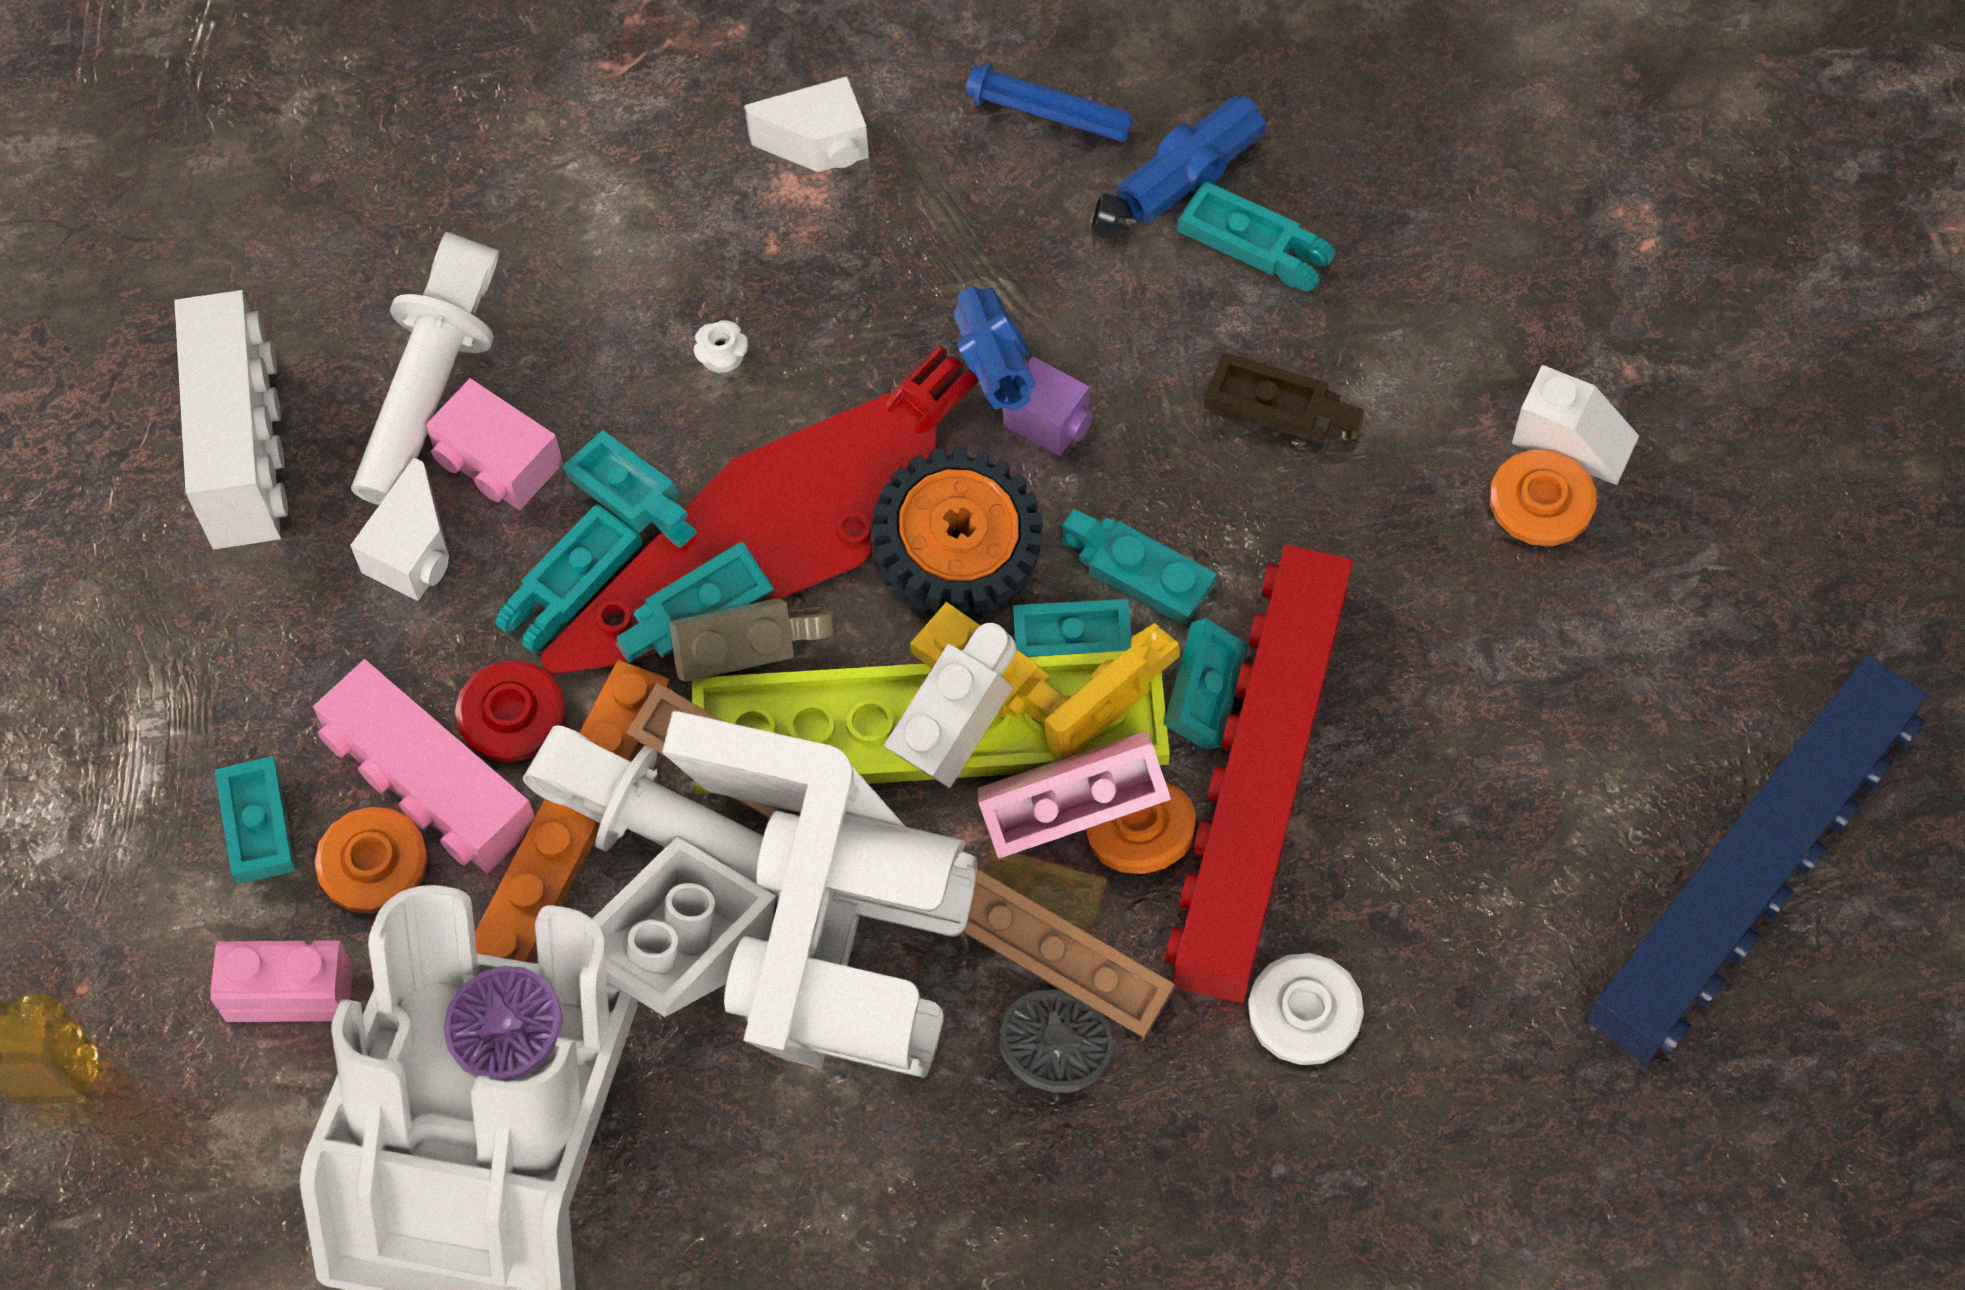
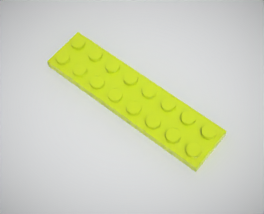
[692,651,1170,794]

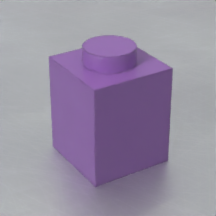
[1003,356,1093,456]

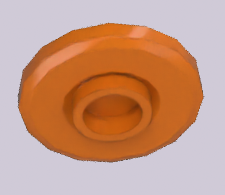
[1490,449,1596,546]
[1086,781,1198,874]
[314,807,428,914]

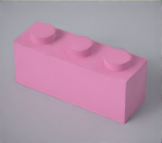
[977,730,1171,859]

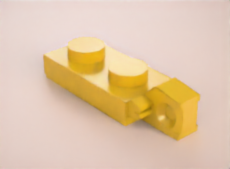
[910,602,1063,726]
[1044,623,1180,760]

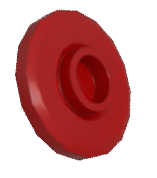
[455,660,566,763]

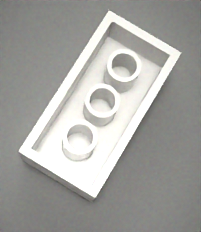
[174,290,288,550]

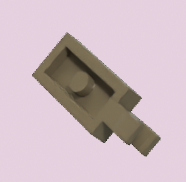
[669,598,834,682]

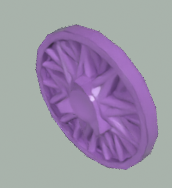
[444,966,563,1082]

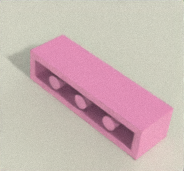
[313,659,535,874]

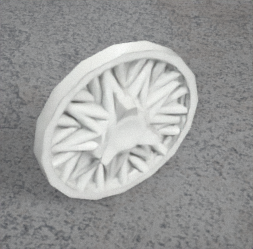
[1248,953,1364,1065]

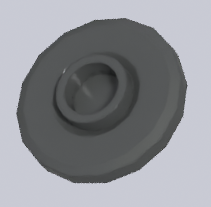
[998,989,1114,1093]

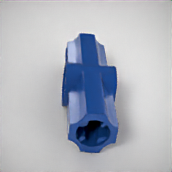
[1117,96,1266,224]
[953,285,1036,412]

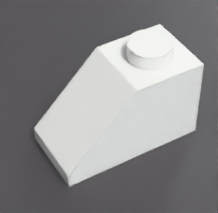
[744,77,869,172]
[1512,365,1639,485]
[350,458,449,601]

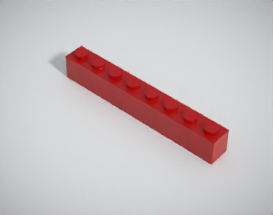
[1165,544,1353,1004]

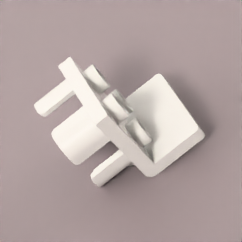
[662,711,977,1078]
[300,885,637,1290]

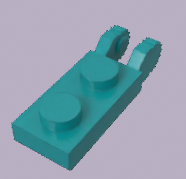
[1177,181,1336,292]
[495,504,642,653]

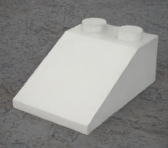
[592,836,776,1017]

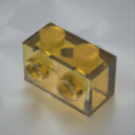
[0,994,98,1104]

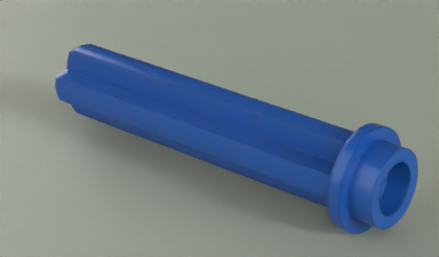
[966,63,1133,141]

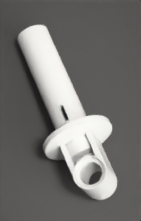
[351,232,500,505]
[523,726,779,904]

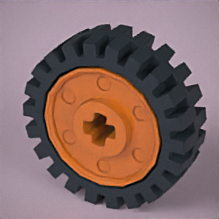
[871,447,1043,619]

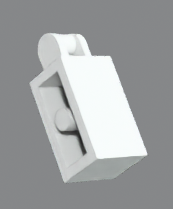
[884,623,1016,788]

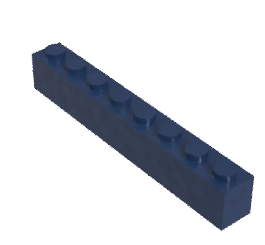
[1586,655,1928,1066]

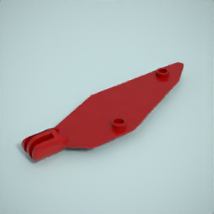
[541,344,979,675]

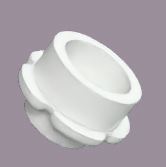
[694,320,748,373]

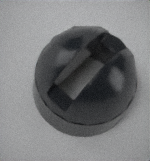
[1090,192,1133,239]

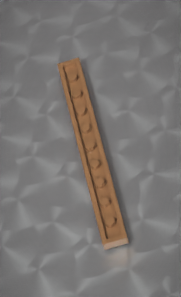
[626,682,1176,1039]

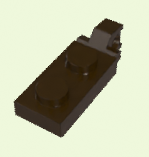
[1204,353,1364,445]

